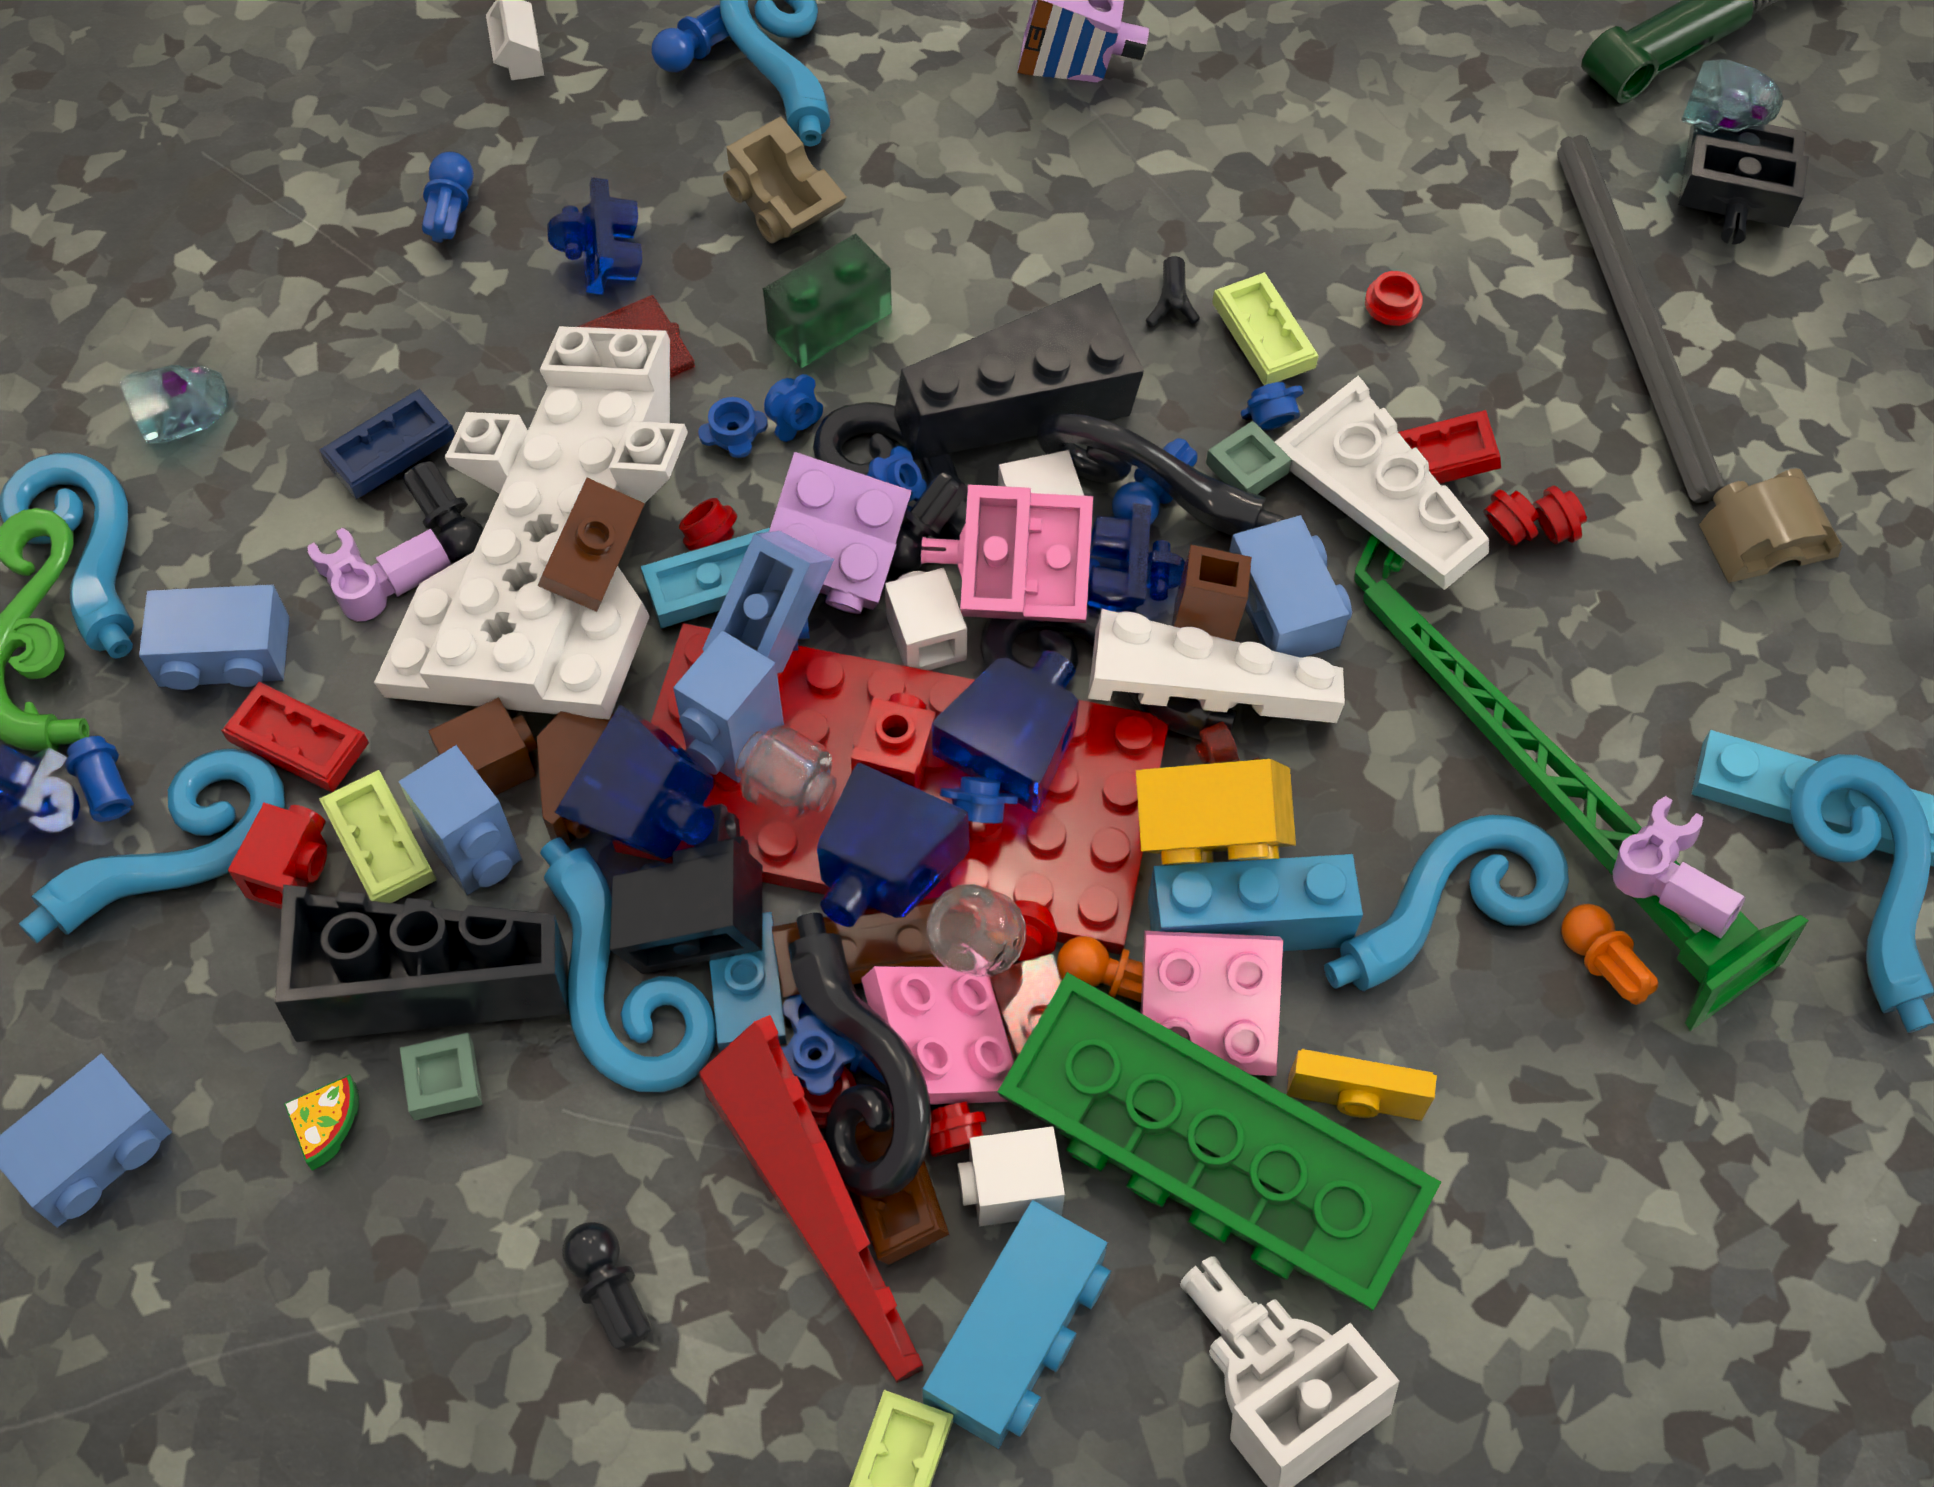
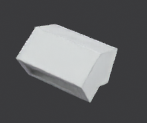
[486,0,544,81]

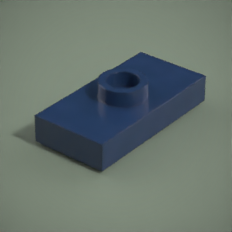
[319,389,455,500]

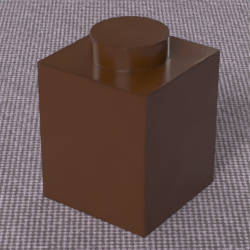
[1172,544,1252,641]
[428,697,538,796]

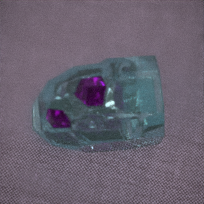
[1680,59,1784,133]
[119,364,229,443]

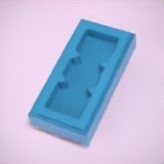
[710,912,787,1052]

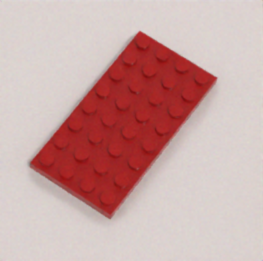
[612,623,1168,955]

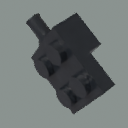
[1678,110,1809,245]

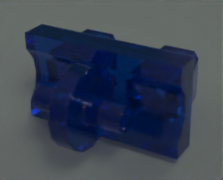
[547,177,642,295]
[1087,503,1185,613]
[0,744,80,834]

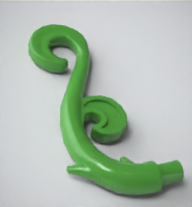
[0,508,89,752]

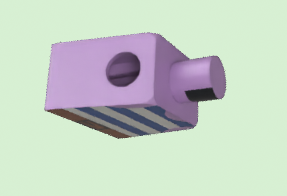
[1017,0,1149,82]

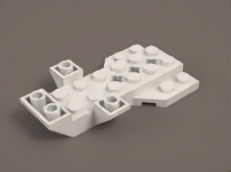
[374,326,688,719]

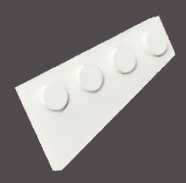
[1275,375,1489,590]
[1088,609,1345,723]

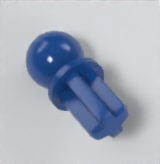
[651,5,729,72]
[422,152,474,243]
[1112,438,1198,530]

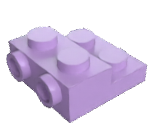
[769,452,912,614]

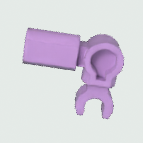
[308,528,451,622]
[1613,796,1745,939]

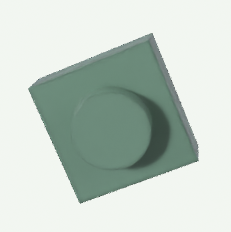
[1206,421,1292,494]
[400,1033,483,1121]

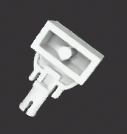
[1180,1256,1399,1487]

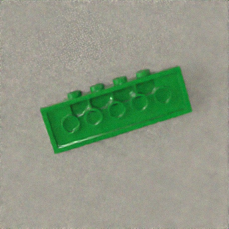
[997,972,1441,1312]

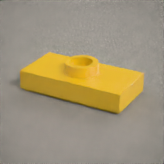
[1286,1049,1437,1121]

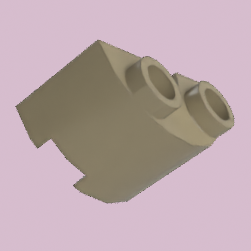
[723,116,847,243]
[1699,468,1842,583]

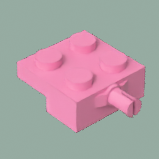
[921,484,1093,623]

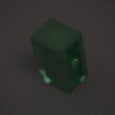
[763,233,892,368]

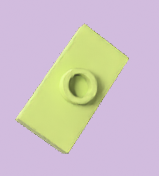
[1212,272,1319,385]
[319,770,436,903]
[849,1390,953,1487]

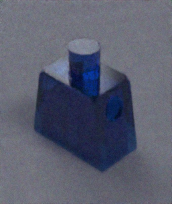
[932,651,1079,813]
[555,705,714,859]
[817,762,970,927]

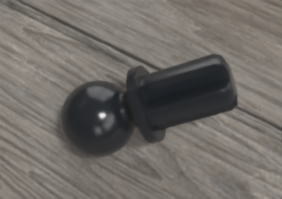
[403,461,484,563]
[889,471,968,573]
[562,1222,651,1350]

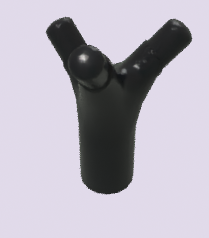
[1145,256,1200,327]

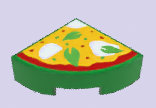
[284,1075,359,1171]

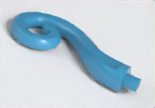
[720,0,830,146]
[0,453,134,658]
[19,749,285,943]
[1790,754,1934,1033]
[1324,815,1569,991]
[540,837,716,1092]

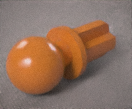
[1561,904,1658,1005]
[1057,936,1143,1002]

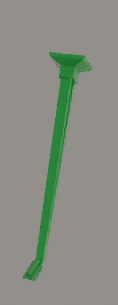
[1354,534,1809,1031]

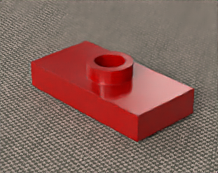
[1398,410,1501,484]
[221,682,369,792]

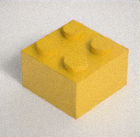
[1136,759,1296,865]

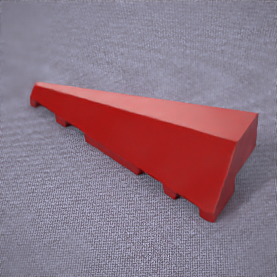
[699,1015,924,1383]

